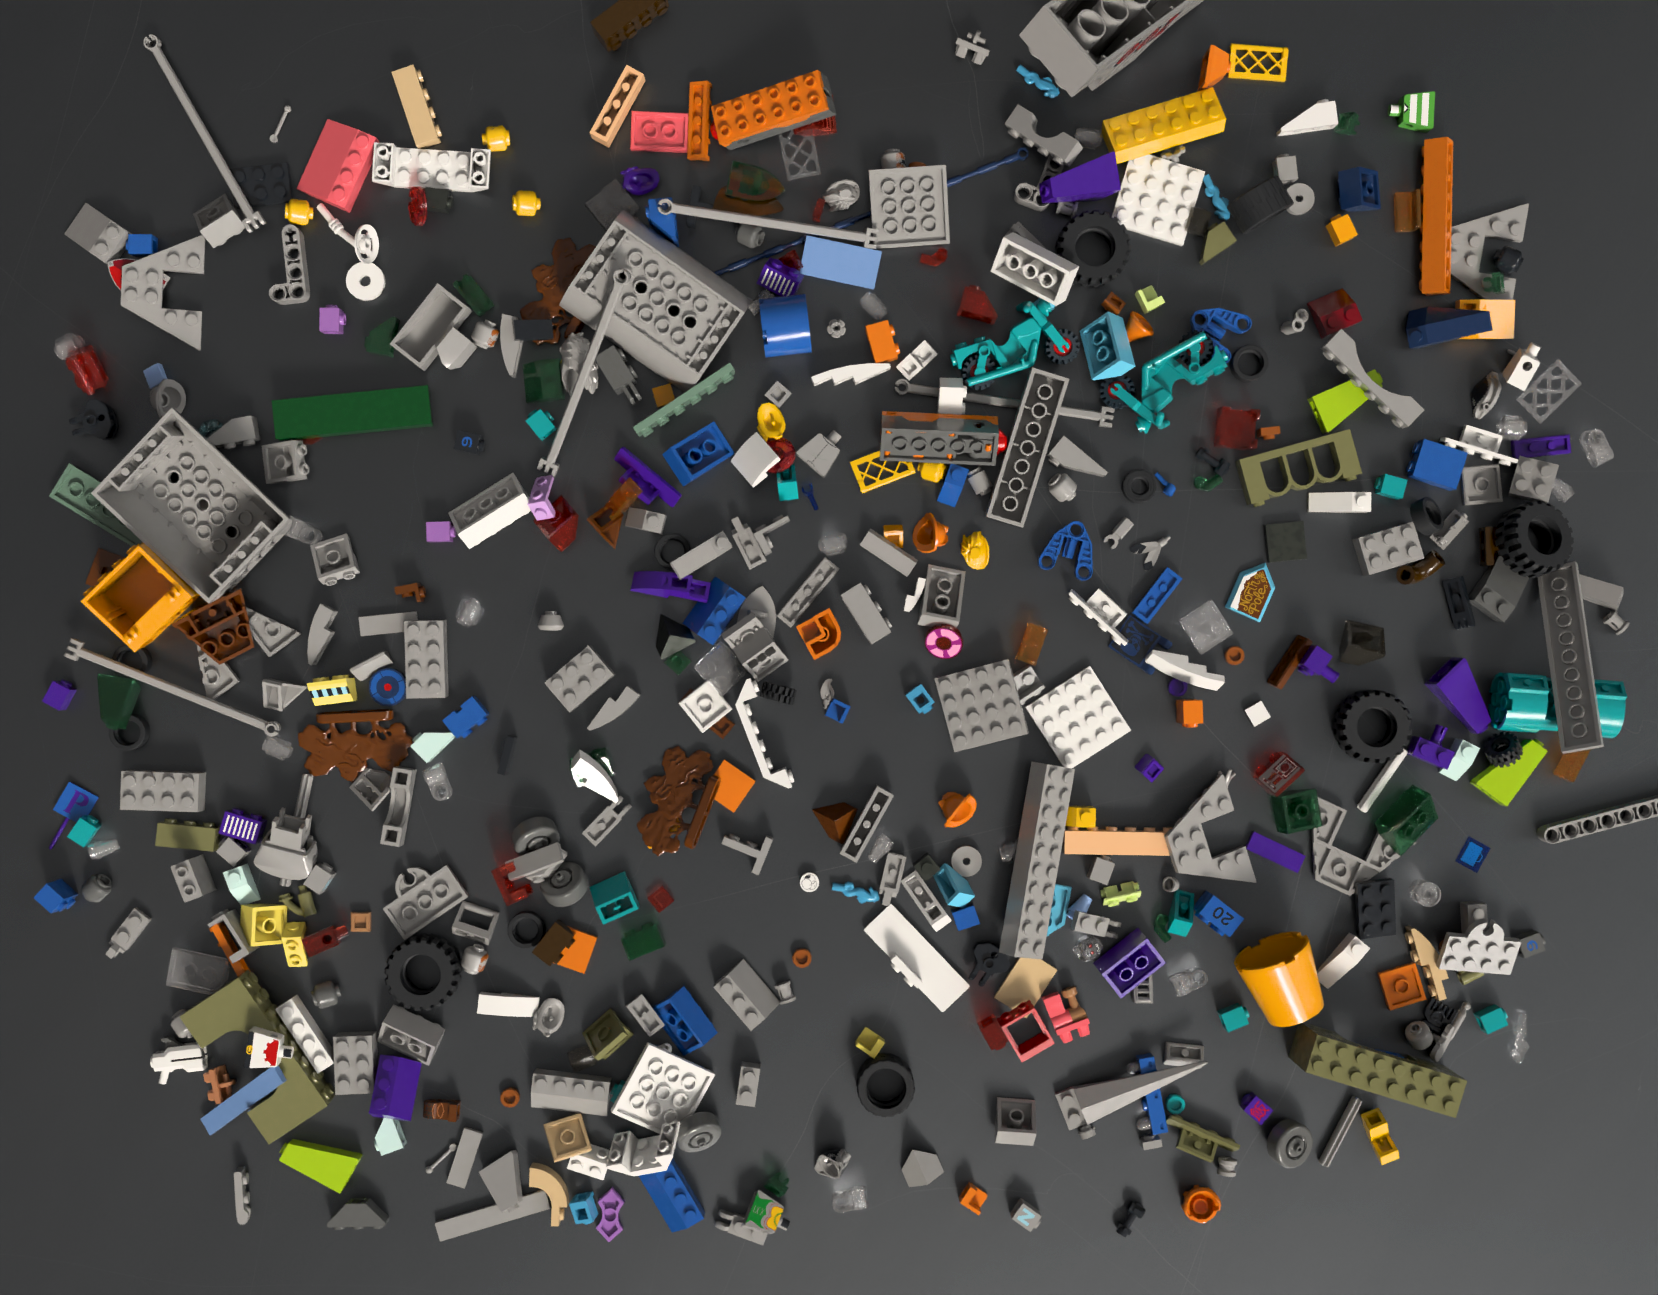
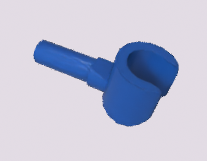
[1154,472,1176,497]

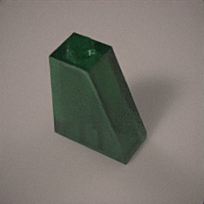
[97,673,141,730]

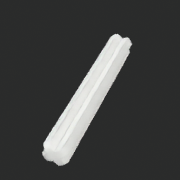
[1357,747,1408,813]

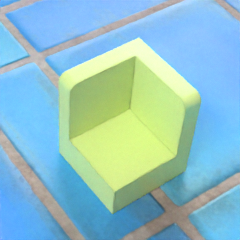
[1135,285,1165,314]

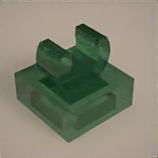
[1334,112,1360,135]
[1483,272,1505,294]
[664,651,692,676]
[764,1172,789,1198]

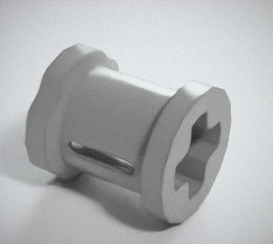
[1055,202,1079,218]
[1602,610,1630,635]
[774,980,796,1005]

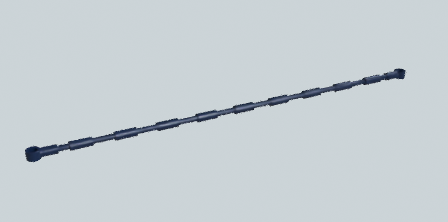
[714,147,1029,275]

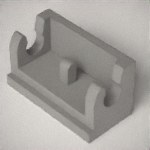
[625,994,665,1037]

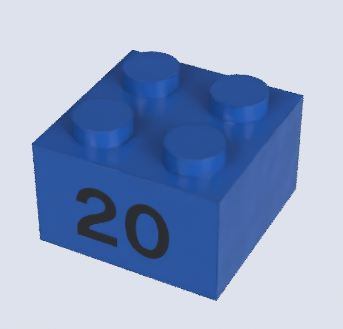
[1194,890,1244,937]

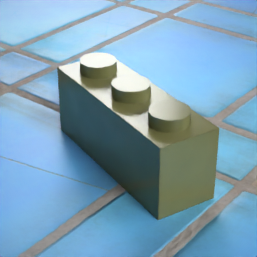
[155,818,220,852]

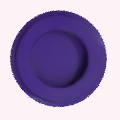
[1167,678,1188,696]

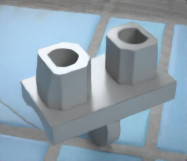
[955,30,990,65]

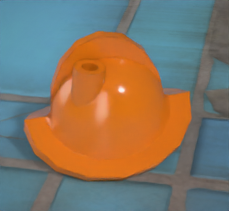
[913,513,949,553]
[938,792,977,828]

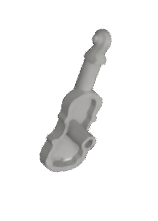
[1430,1002,1471,1062]

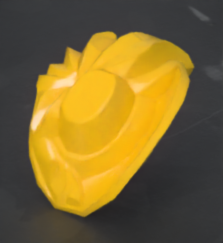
[757,402,786,442]
[961,531,989,570]

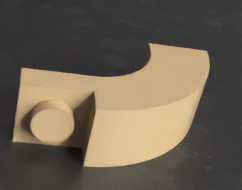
[529,1163,569,1226]

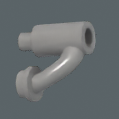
[1281,309,1309,335]

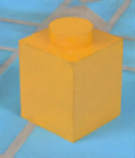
[1326,214,1358,247]

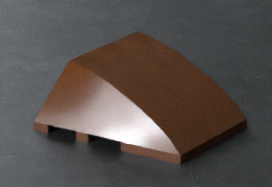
[171,588,254,665]

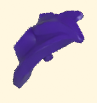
[620,166,659,195]

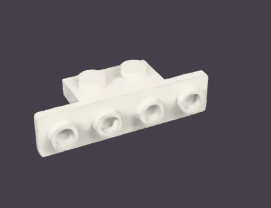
[1440,425,1518,466]
[1068,588,1128,646]
[567,1144,610,1180]

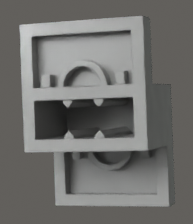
[721,612,788,682]

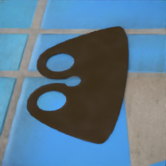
[713,184,784,216]

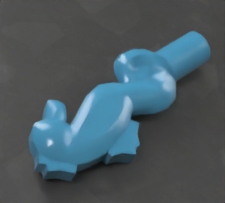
[1016,64,1060,98]
[1203,174,1230,220]
[832,882,880,904]

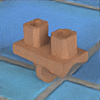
[203,1064,236,1104]

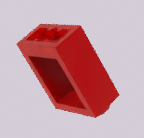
[997,1000,1055,1062]

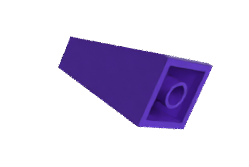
[1039,152,1121,203]
[1424,657,1491,734]

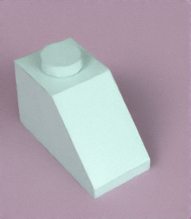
[410,732,455,763]
[1439,738,1480,781]
[223,863,261,905]
[374,1118,407,1156]

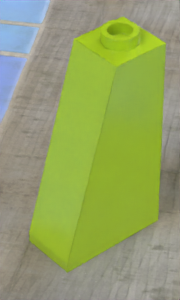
[1307,369,1383,434]
[1470,738,1548,807]
[279,1139,363,1194]

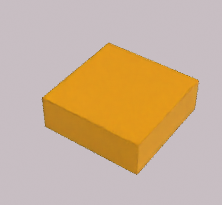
[652,384,675,408]

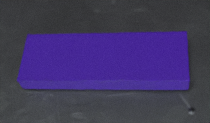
[1511,434,1571,459]
[1246,831,1306,873]

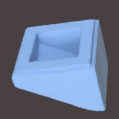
[143,363,167,389]

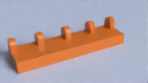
[687,81,712,162]
[209,922,250,976]

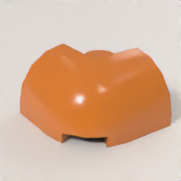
[796,608,841,660]

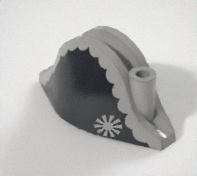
[1472,371,1502,420]
[814,1148,851,1179]

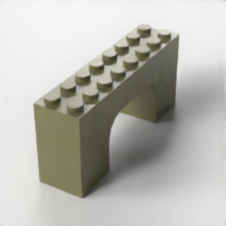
[180,969,335,1144]
[1288,1022,1467,1118]

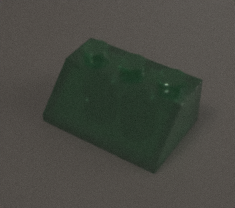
[1375,785,1438,856]

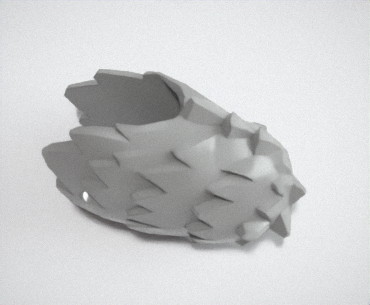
[560,332,599,396]

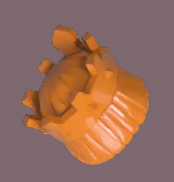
[1181,1185,1221,1224]

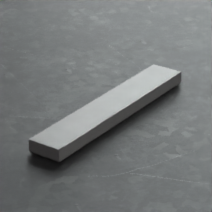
[435,1190,551,1242]

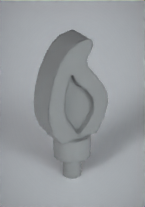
[820,679,834,709]

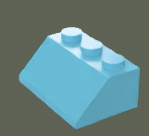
[1080,312,1135,380]

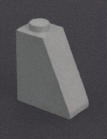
[1579,574,1624,611]
[479,1150,523,1213]

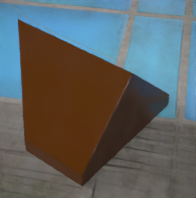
[587,501,624,549]
[812,802,858,844]

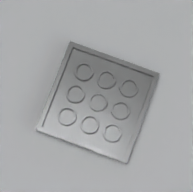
[868,165,950,249]
[935,659,1029,752]

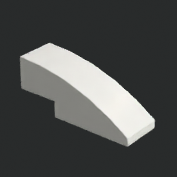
[571,750,618,803]
[477,992,540,1017]

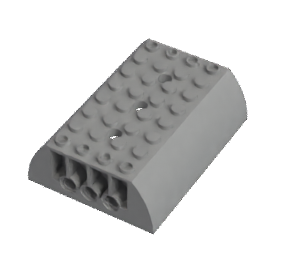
[91,408,292,604]

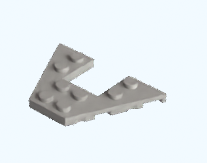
[1451,203,1529,300]
[121,235,206,351]
[195,607,301,700]
[1164,774,1256,883]
[1310,794,1417,896]

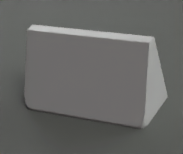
[350,651,394,681]
[1163,1042,1204,1068]

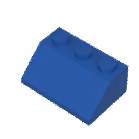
[645,197,679,247]
[682,577,746,645]
[652,986,718,1056]

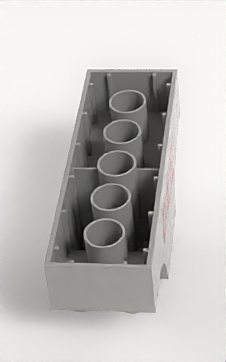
[1019,0,1204,97]

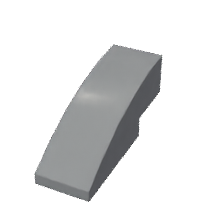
[500,314,523,378]
[307,604,338,666]
[587,686,641,731]

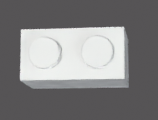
[937,378,967,415]

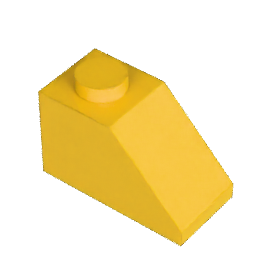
[1065,806,1096,827]

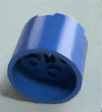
[759,294,812,358]

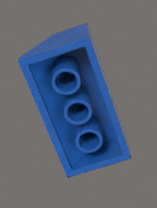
[639,1158,705,1232]

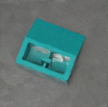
[589,871,640,925]

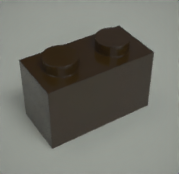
[532,919,576,966]

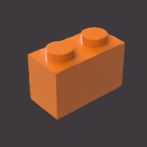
[865,320,900,363]
[1176,699,1203,728]

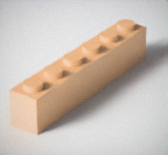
[1062,826,1172,856]

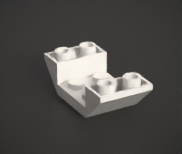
[606,1121,681,1176]

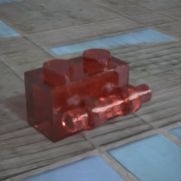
[65,345,109,395]

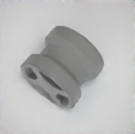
[1217,1156,1238,1177]

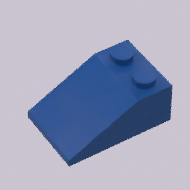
[662,422,735,487]

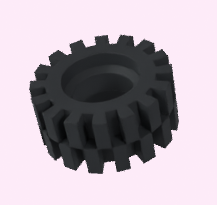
[760,681,797,705]
[1483,732,1523,768]

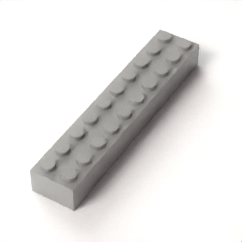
[999,762,1075,960]

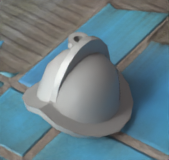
[150,379,186,419]

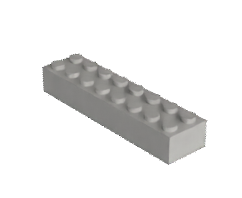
[984,367,1069,528]

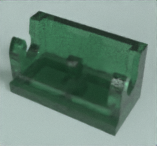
[452,274,495,317]

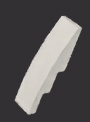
[811,363,891,386]
[1145,650,1225,691]

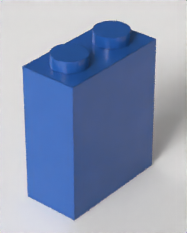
[1407,439,1468,491]

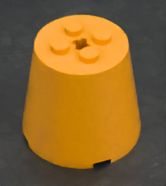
[1234,932,1324,1027]

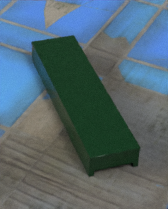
[271,385,433,441]

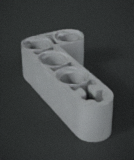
[1013,155,1064,211]
[269,224,310,305]

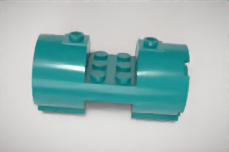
[1488,672,1627,738]

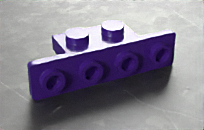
[614,447,682,508]

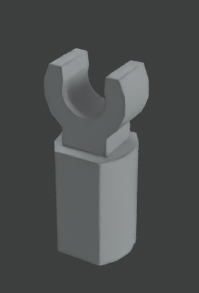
[1103,517,1134,549]

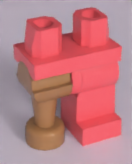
[1041,986,1090,1044]

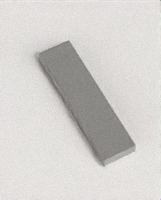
[776,557,839,628]

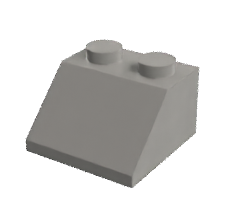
[193,193,245,248]
[995,1097,1036,1146]

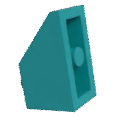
[776,458,799,501]
[1167,889,1194,937]

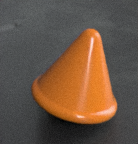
[1126,311,1154,342]

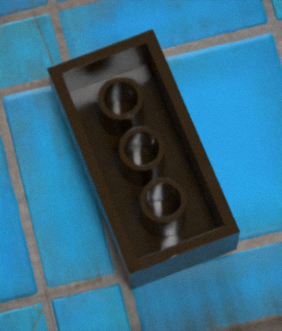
[590,0,669,52]

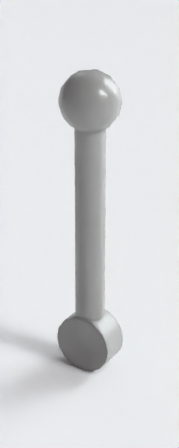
[270,105,291,143]
[425,1143,457,1173]

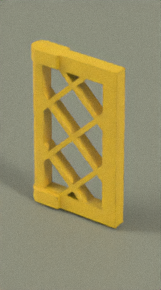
[1228,43,1289,82]
[850,451,916,494]

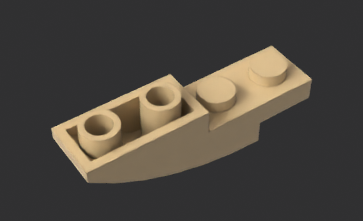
[1405,926,1449,1001]

